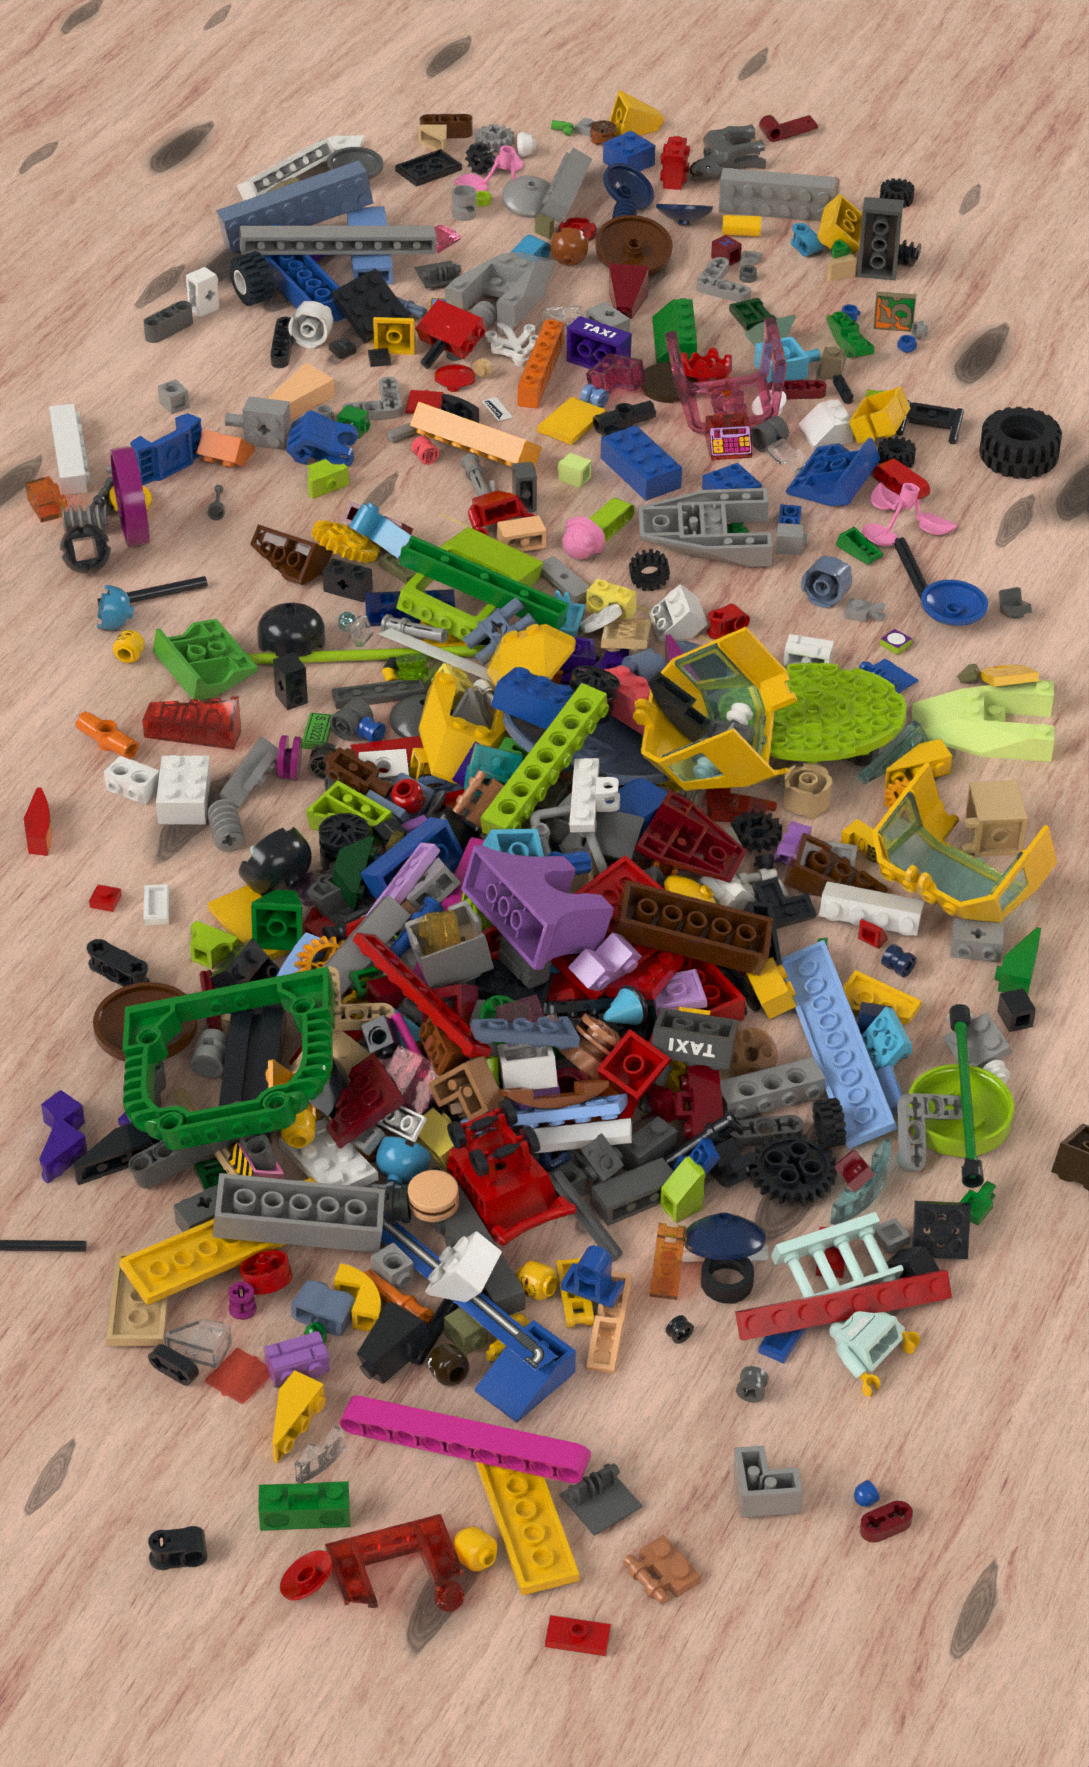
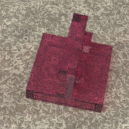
[385,1045,440,1115]

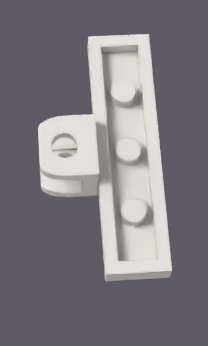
[569,758,620,832]

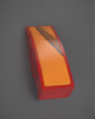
[23,787,52,856]

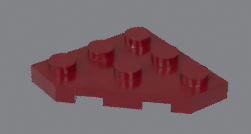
[326,1053,406,1149]

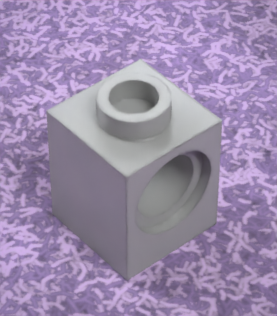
[158,379,190,414]
[371,1242,414,1290]

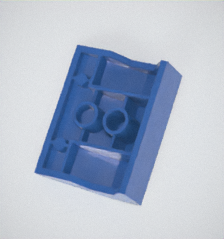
[786,437,881,506]

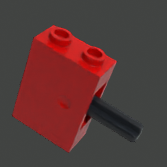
[415,299,487,369]

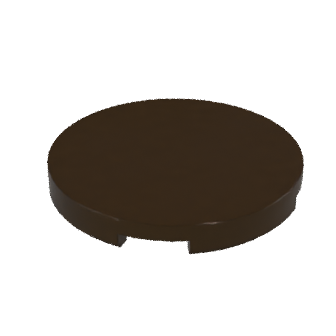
[639,362,700,403]

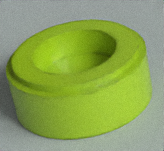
[475,191,492,207]

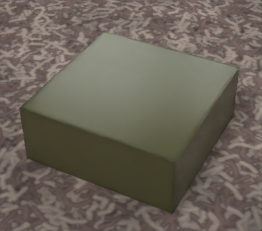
[535,213,554,239]

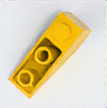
[884,739,953,789]
[272,1370,326,1463]

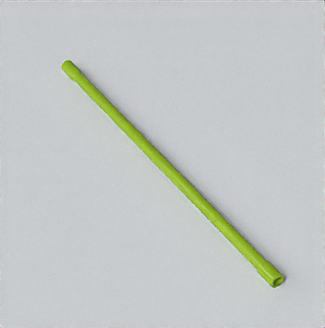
[246,645,487,665]

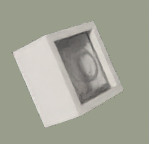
[497,1043,558,1090]

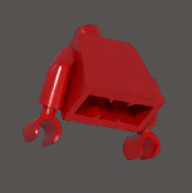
[468,491,535,536]

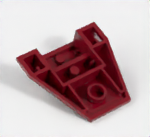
[634,790,747,883]

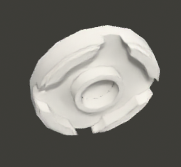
[580,604,622,633]

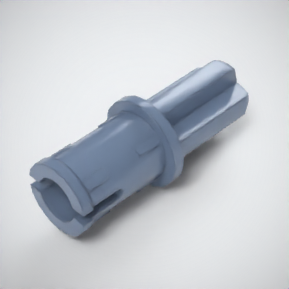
[397,297,428,318]

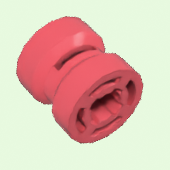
[411,436,439,465]

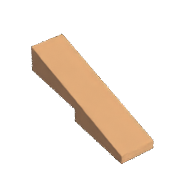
[586,1271,632,1374]

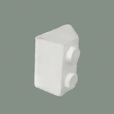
[798,399,853,450]

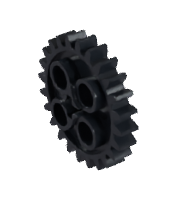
[749,1132,837,1206]

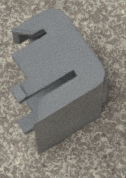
[404,900,494,989]

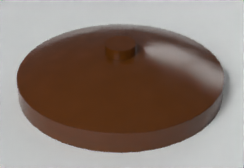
[595,215,673,276]
[93,982,198,1061]

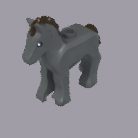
[689,124,766,181]

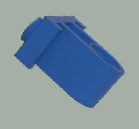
[561,1245,624,1308]

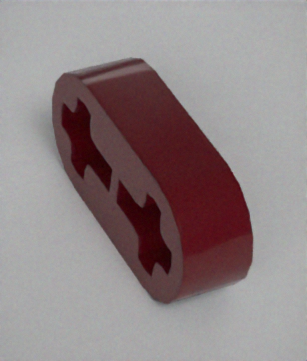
[860,1500,913,1543]

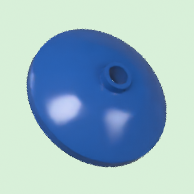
[921,580,988,626]

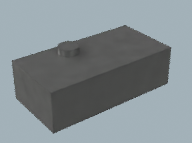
[857,197,904,281]

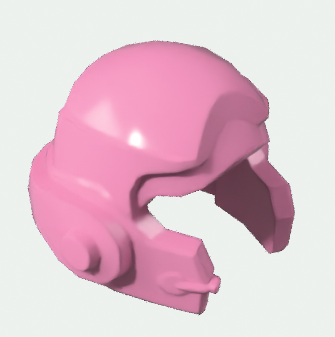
[562,516,606,560]

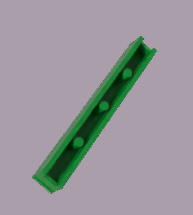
[398,536,569,630]

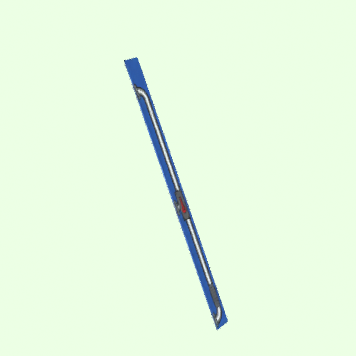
[381,1212,558,1371]

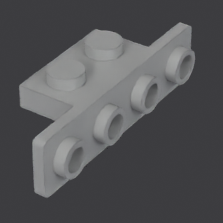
[219,736,278,809]

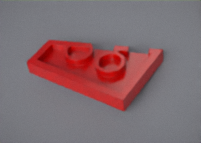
[605,952,684,1000]

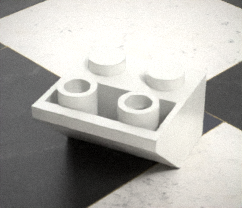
[648,584,708,642]
[425,1231,502,1302]

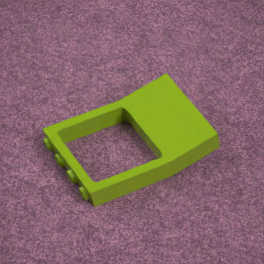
[396,527,544,641]

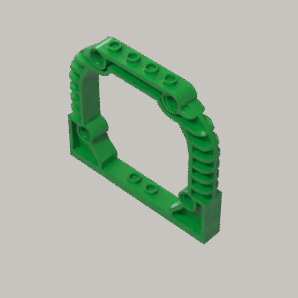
[122,966,335,1150]

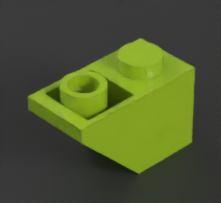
[660,1156,706,1223]

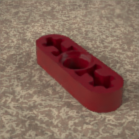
[767,380,827,399]

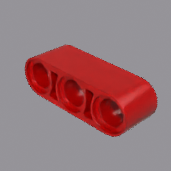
[873,458,930,500]

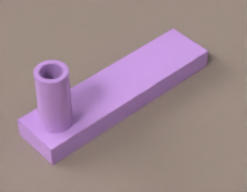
[365,843,440,916]

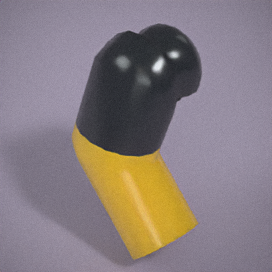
[381,657,402,681]

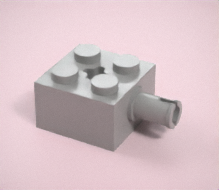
[224,396,291,450]

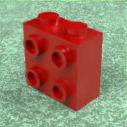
[660,136,690,190]

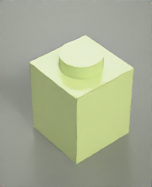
[557,453,591,488]

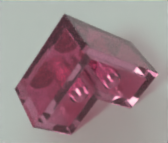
[586,353,646,396]

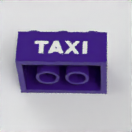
[567,316,632,379]

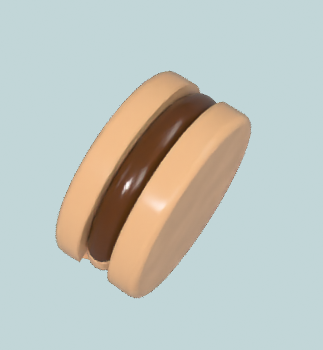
[408,1170,459,1222]

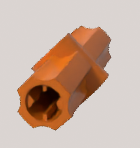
[75,711,139,759]

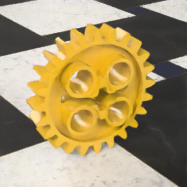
[311,520,380,563]

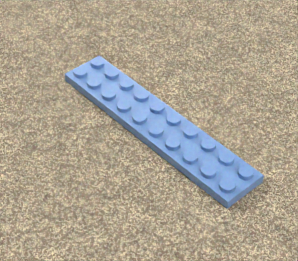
[781,940,898,1149]

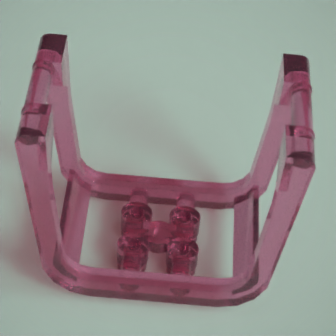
[665,317,787,434]

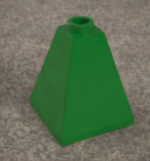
[251,890,303,951]

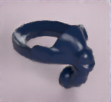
[538,1151,570,1173]

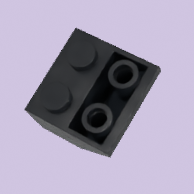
[209,938,280,988]

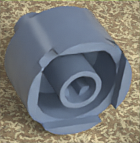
[801,555,852,608]
[619,648,667,682]

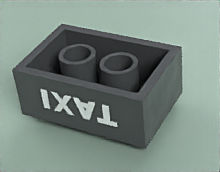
[652,1008,739,1070]

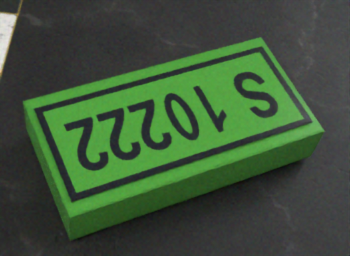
[302,712,333,749]

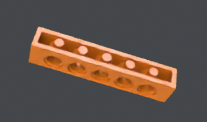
[518,319,564,409]

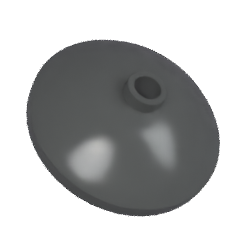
[327,147,383,180]
[390,693,454,738]

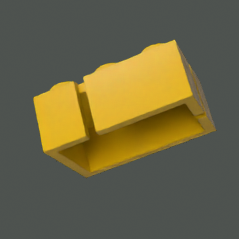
[849,386,910,444]

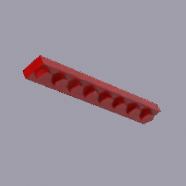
[353,932,492,1059]
[735,1270,952,1341]

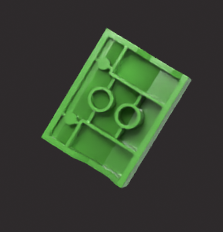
[153,619,258,701]

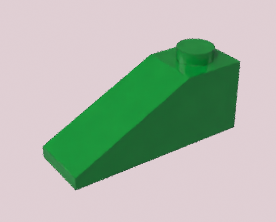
[994,927,1041,995]

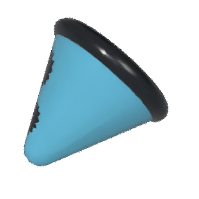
[604,985,648,1026]

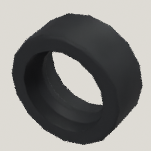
[701,1257,754,1303]

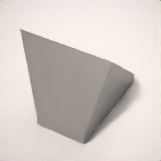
[452,686,491,730]

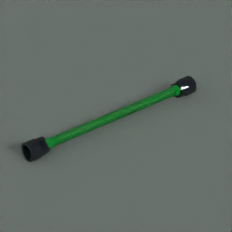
[949,1004,984,1188]

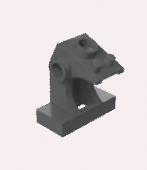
[555,1121,624,1182]

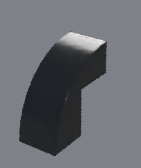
[310,1057,349,1119]

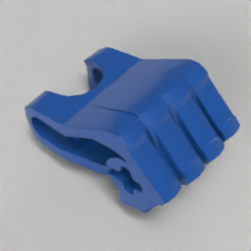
[287,410,358,467]

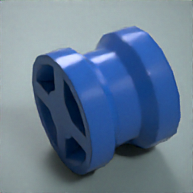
[357,716,386,742]

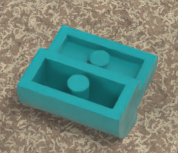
[464,743,523,796]

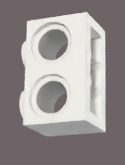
[104,756,160,805]

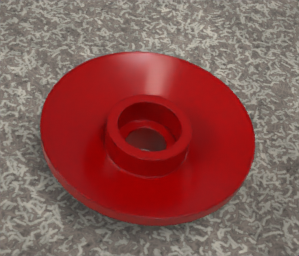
[280,1550,333,1601]

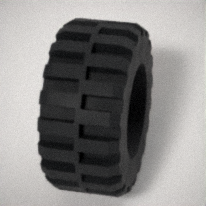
[979,407,1062,479]

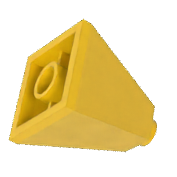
[609,90,664,137]

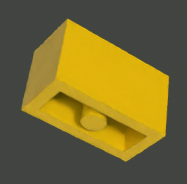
[746,957,797,1020]

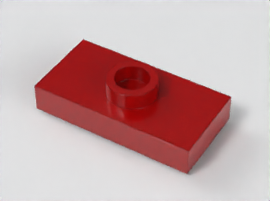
[545,1615,611,1656]

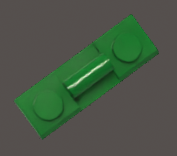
[258,1481,350,1531]

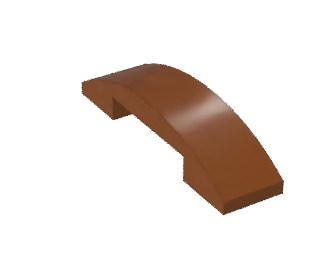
[498,1079,609,1108]

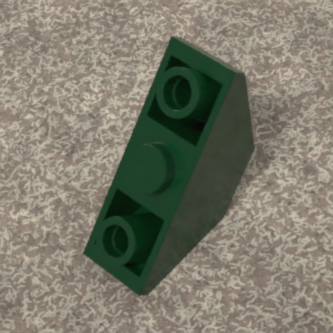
[332,836,377,908]

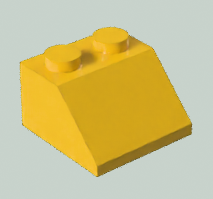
[373,317,416,355]

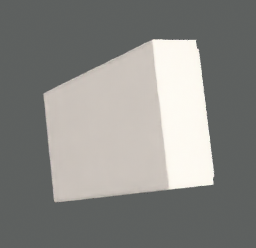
[143,884,170,926]

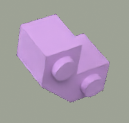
[568,932,642,991]

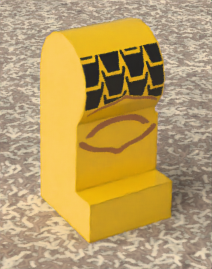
[841,819,887,862]

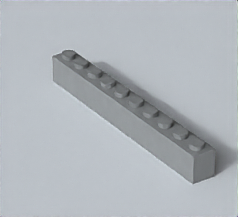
[239,225,437,255]

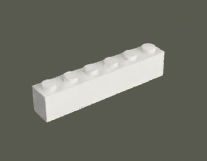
[236,138,334,200]
[49,404,91,495]

